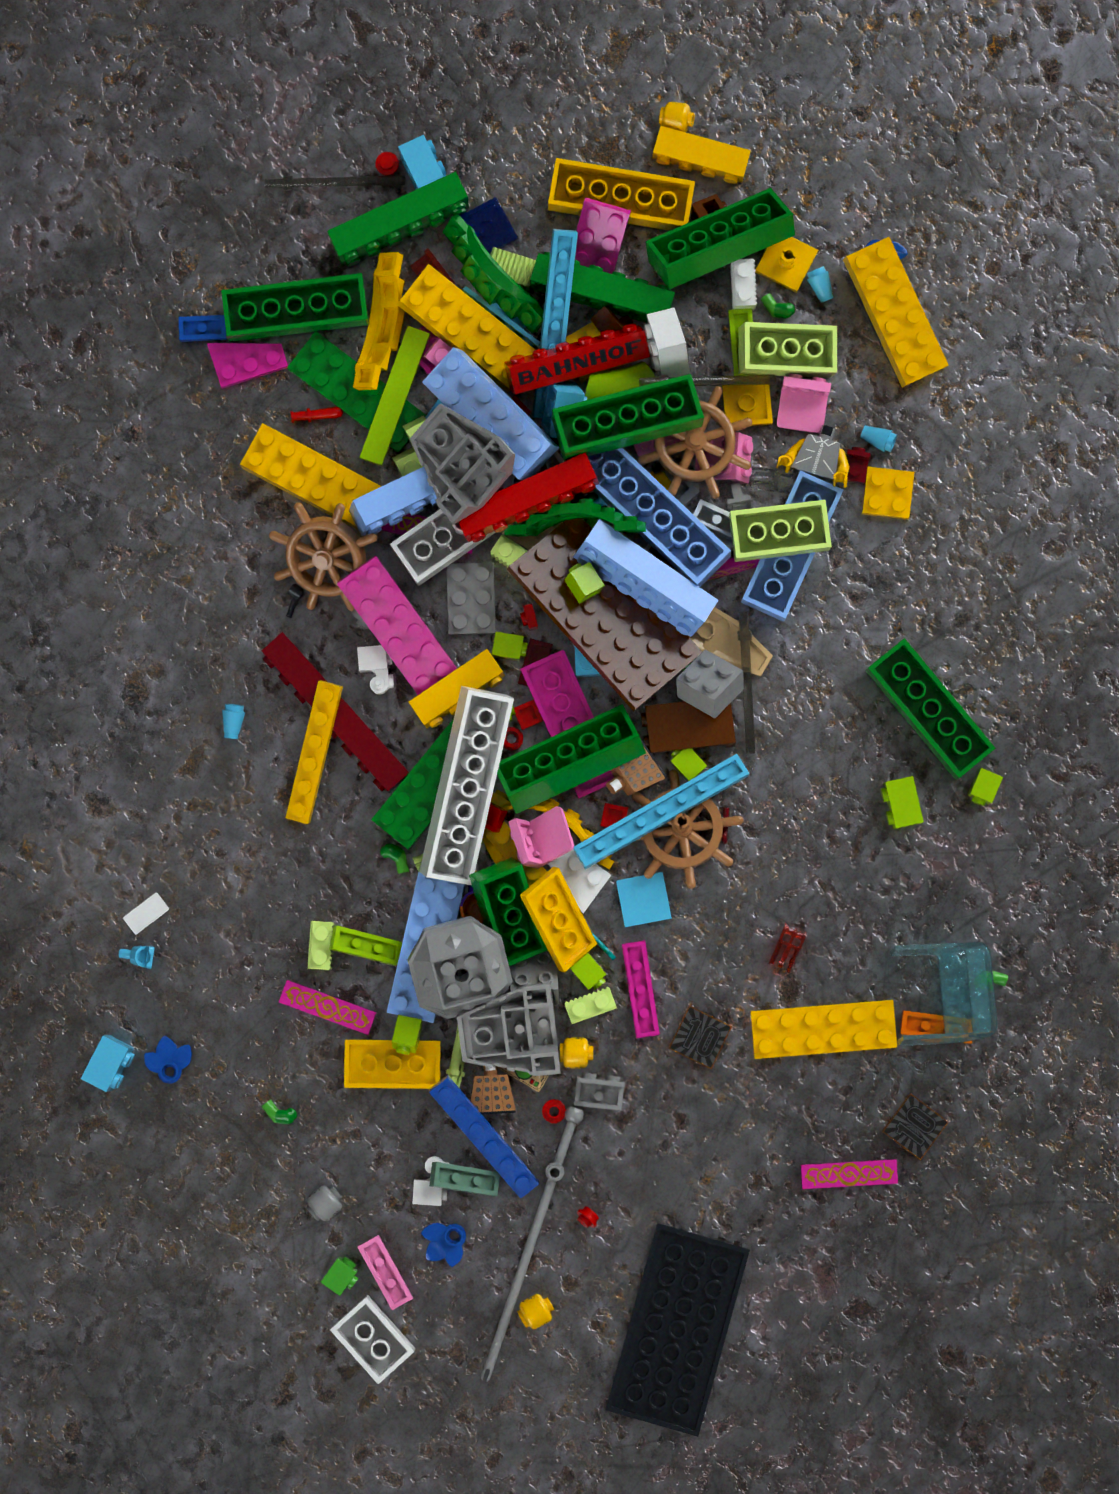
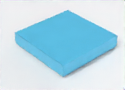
[616,872,672,927]

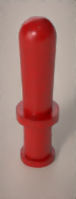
[290,406,343,423]

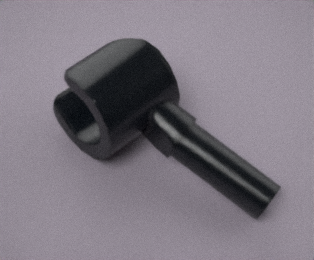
[286,584,304,618]

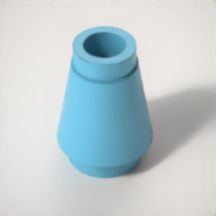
[807,266,834,303]
[860,425,897,452]
[222,704,246,739]

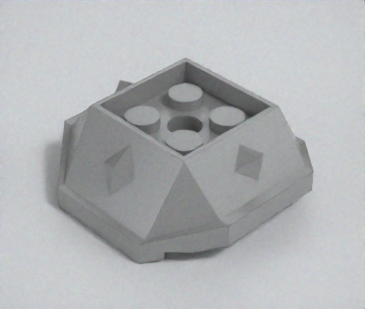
[407,916,513,1019]

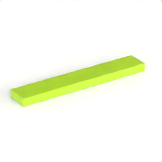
[359,326,430,466]

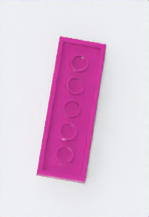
[337,555,458,695]
[520,649,614,799]

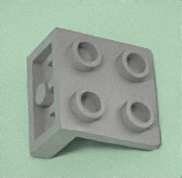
[509,950,559,1005]

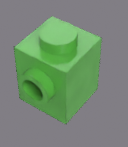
[321,1256,358,1296]

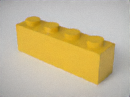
[652,126,751,184]
[409,649,505,729]

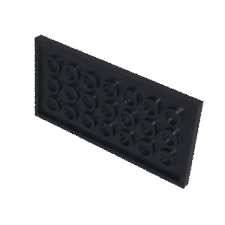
[605,1223,750,1437]

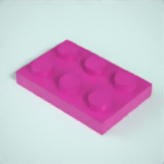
[575,198,631,274]

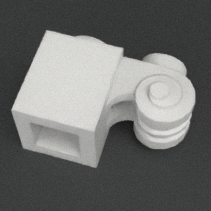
[357,645,394,695]
[412,1156,449,1206]

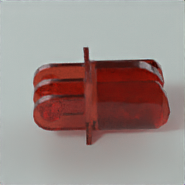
[768,923,807,973]

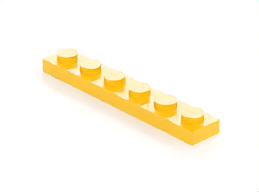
[285,680,343,824]

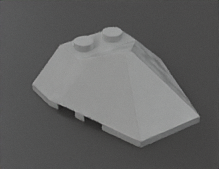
[410,404,515,524]
[457,982,561,1076]

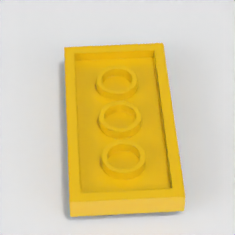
[520,867,597,973]
[344,1039,441,1089]

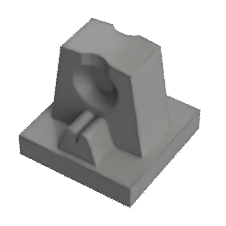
[727,483,751,512]

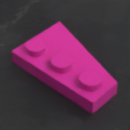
[207,343,288,389]

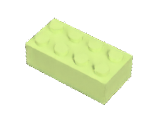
[738,322,837,378]
[729,500,832,562]

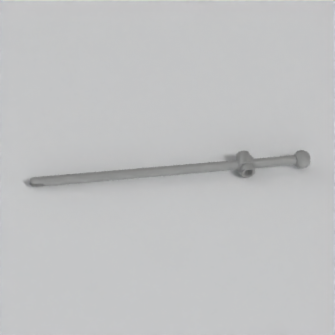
[481,1106,584,1382]

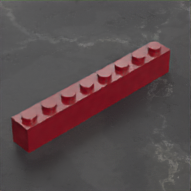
[261,632,409,793]

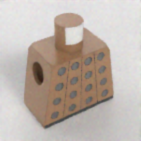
[606,740,667,795]
[471,1066,516,1115]

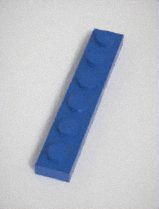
[429,1075,539,1199]

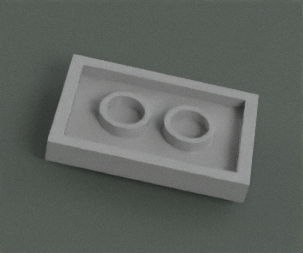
[447,562,496,635]

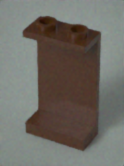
[641,701,736,756]

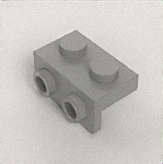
[574,1073,625,1111]

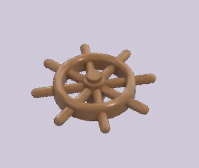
[637,386,752,499]
[269,502,378,611]
[632,769,743,889]

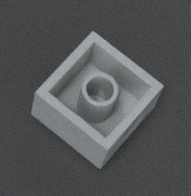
[676,649,744,718]

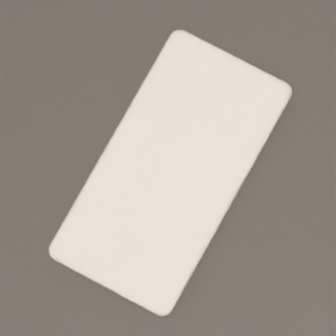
[123,893,169,935]

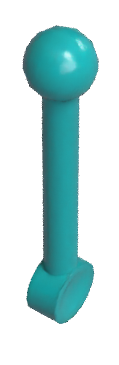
[591,931,617,960]

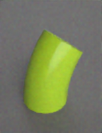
[585,361,658,400]

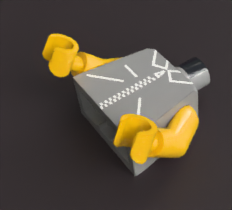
[776,425,850,488]

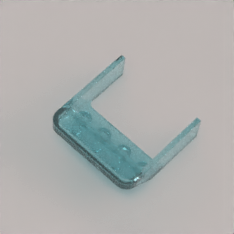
[890,942,998,1046]

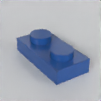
[178,315,227,342]

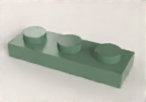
[429,1162,500,1197]

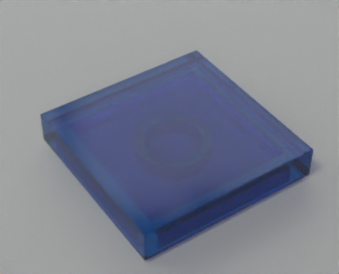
[460,197,518,254]

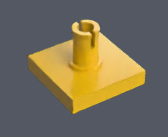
[755,237,818,293]

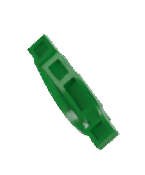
[443,214,544,334]
[504,499,646,537]

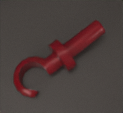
[722,807,731,844]

